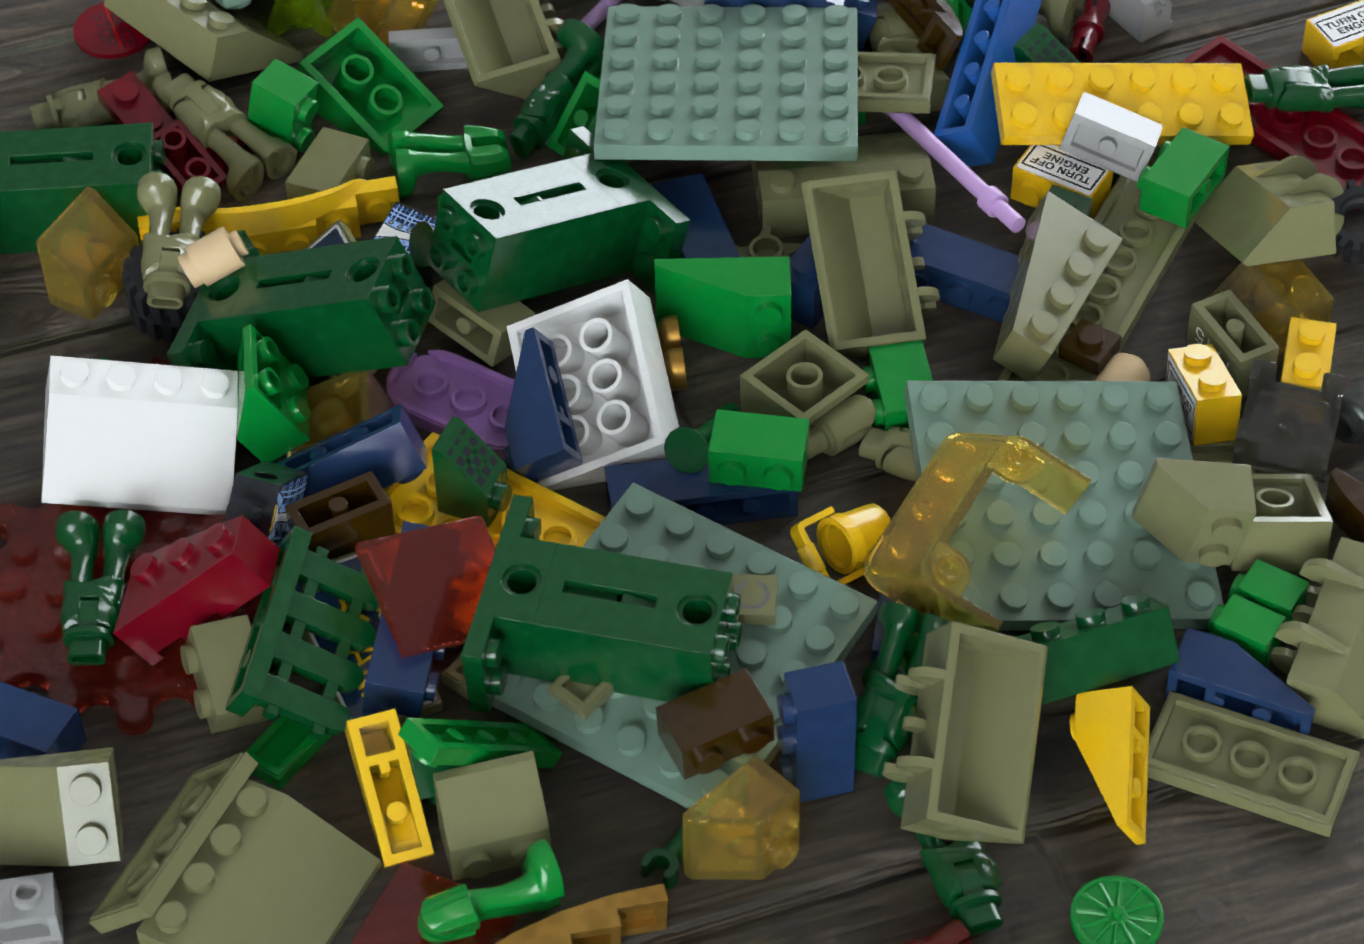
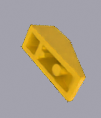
[1069,686,1150,845]
[345,709,434,868]

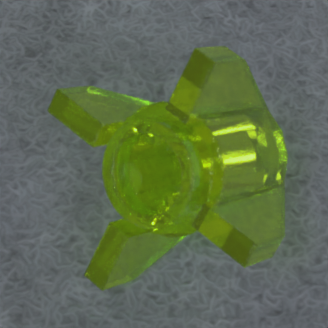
[268,0,338,39]

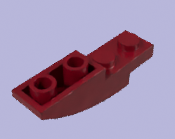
[97,71,227,195]

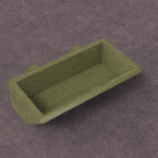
[443,0,566,99]
[1195,155,1344,266]
[801,170,940,359]
[1271,537,1364,739]
[882,621,1048,844]

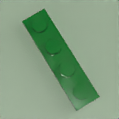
[398,717,563,769]

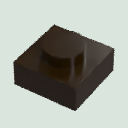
[1058,318,1121,376]

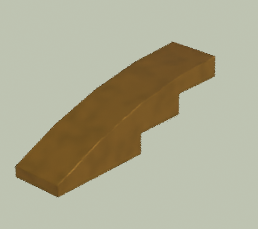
[495,883,668,944]

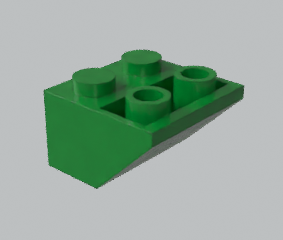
[236,324,311,462]

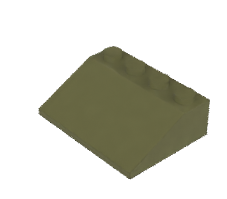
[104,0,304,82]
[751,132,936,237]
[136,779,381,944]

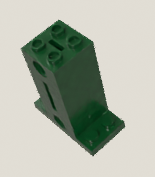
[0,123,169,254]
[426,126,690,312]
[166,230,436,378]
[461,495,742,713]

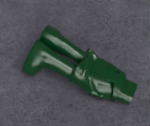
[509,18,604,159]
[1244,62,1364,113]
[55,510,146,666]
[855,601,950,779]
[884,781,1004,936]

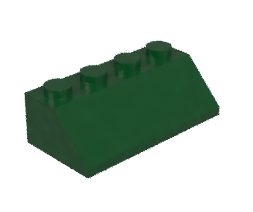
[1008,594,1180,705]

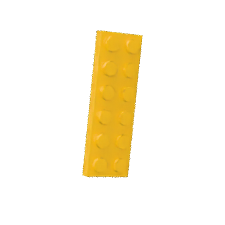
[991,63,1254,145]

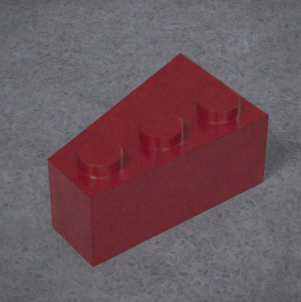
[113,515,280,666]

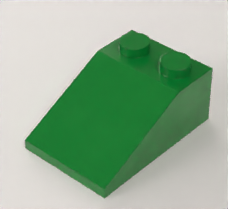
[296,17,444,156]
[655,256,791,358]

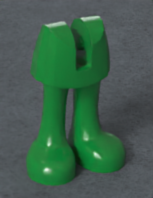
[388,125,512,199]
[417,838,565,943]

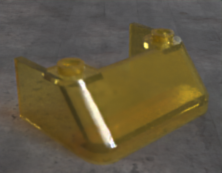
[864,432,1092,633]

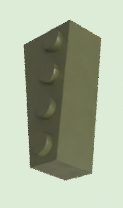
[993,191,1123,381]

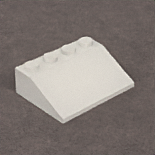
[507,279,679,491]
[41,356,238,516]

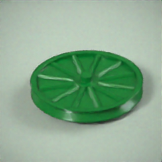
[1070,876,1164,944]

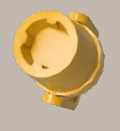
[790,503,894,585]

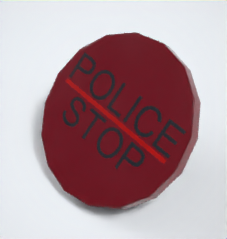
[73,2,151,59]

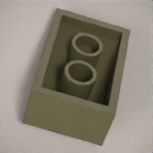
[0,747,125,866]

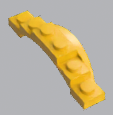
[137,176,399,255]

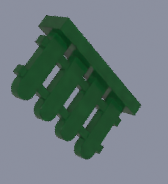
[225,526,387,740]

